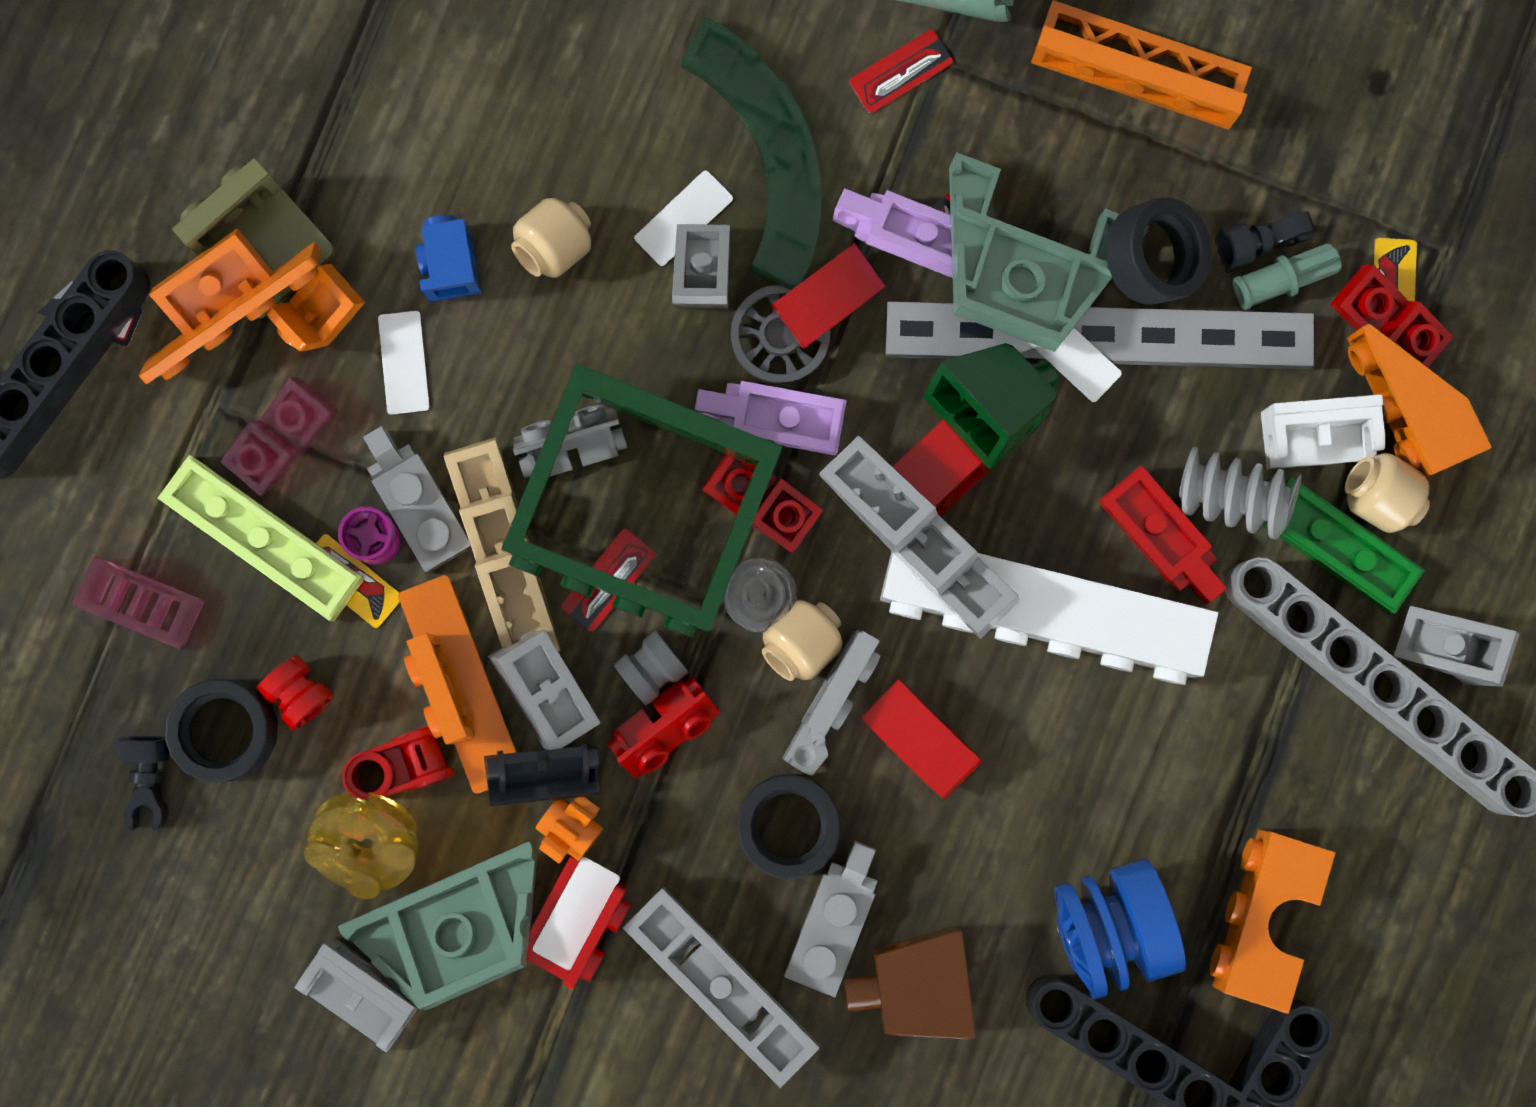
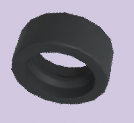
[1106,197,1212,305]
[165,679,278,782]
[737,774,841,880]

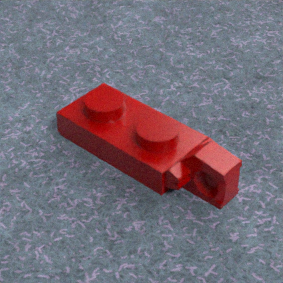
[1098,465,1227,605]

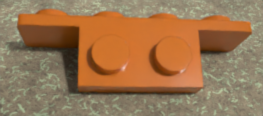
[139,228,322,384]
[398,575,518,794]

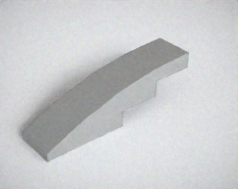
[819,435,1020,639]

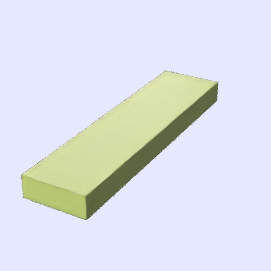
[158,455,365,622]

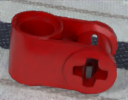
[342,726,455,801]

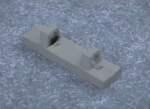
[623,886,820,1088]

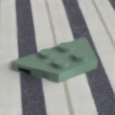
[338,841,538,1010]

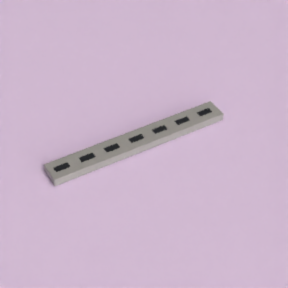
[885,302,1314,370]

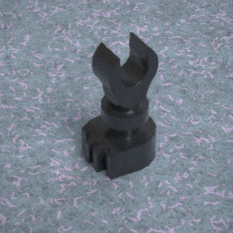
[1215,211,1316,273]
[117,736,169,831]

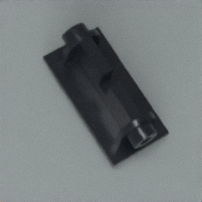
[484,742,600,807]

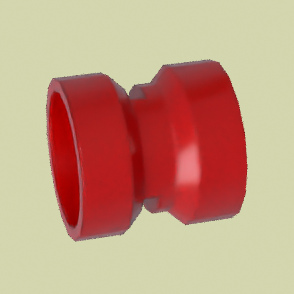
[257,655,335,731]

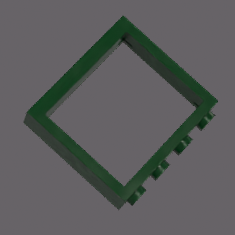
[501,363,782,638]

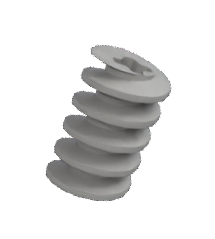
[1179,446,1302,539]

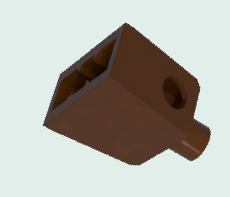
[844,926,976,1039]

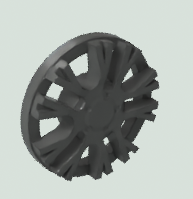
[731,285,830,385]

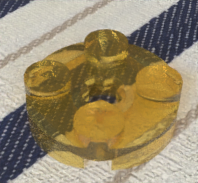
[304,793,420,899]

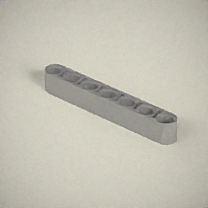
[1224,557,1536,817]

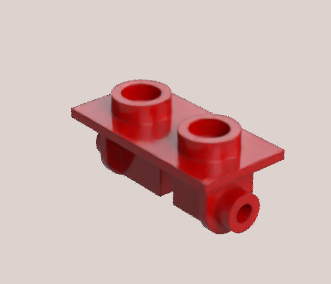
[607,676,721,779]

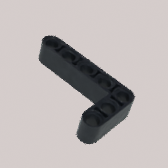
[0,250,150,479]
[1026,975,1332,1107]

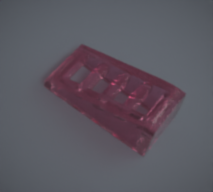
[73,556,205,650]

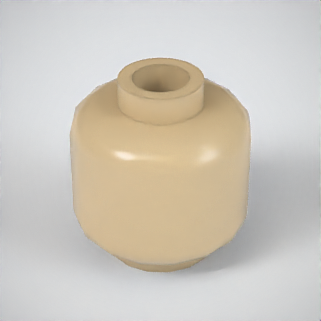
[511,198,591,278]
[1345,453,1430,533]
[762,600,843,681]

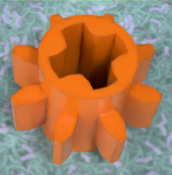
[535,796,604,864]

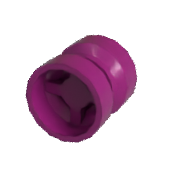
[338,506,402,565]

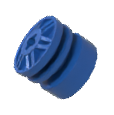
[1054,858,1186,1000]

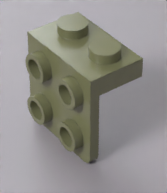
[172,158,335,318]

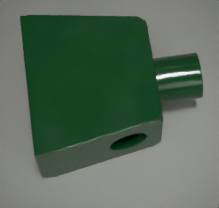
[923,343,1058,470]

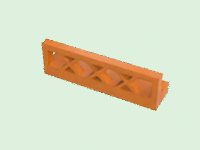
[1031,0,1252,130]

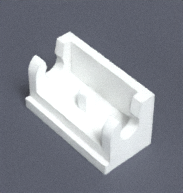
[1261,394,1385,470]

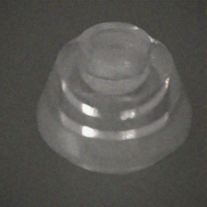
[724,558,797,632]

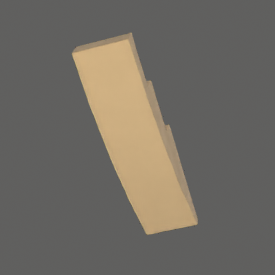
[443,437,560,651]

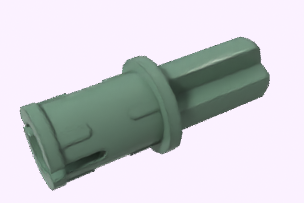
[1232,244,1342,310]

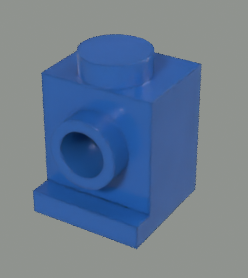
[416,215,482,302]

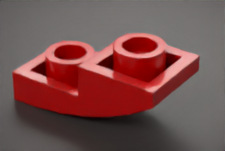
[771,243,886,349]
[1330,265,1453,368]
[700,454,823,554]
[861,679,983,800]

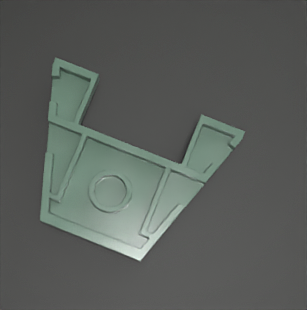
[949,152,1149,352]

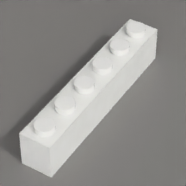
[880,552,1218,685]

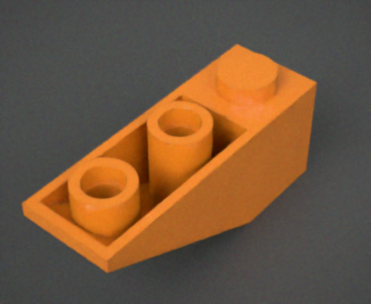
[1347,324,1492,477]

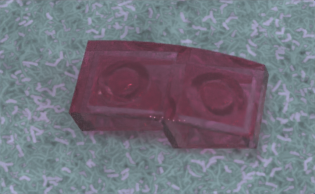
[220,377,338,496]

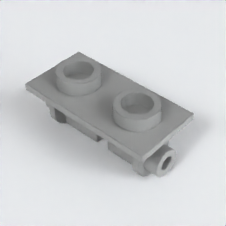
[513,405,628,479]

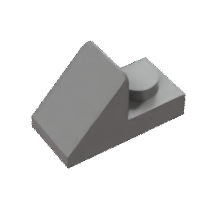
[672,224,730,309]
[1393,606,1520,687]

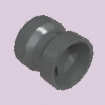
[613,630,689,706]

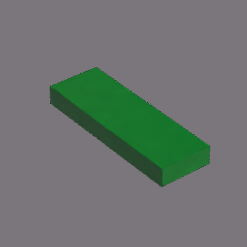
[1262,477,1425,615]

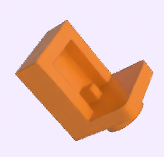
[266,264,365,352]

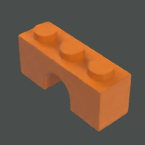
[1209,829,1336,1014]

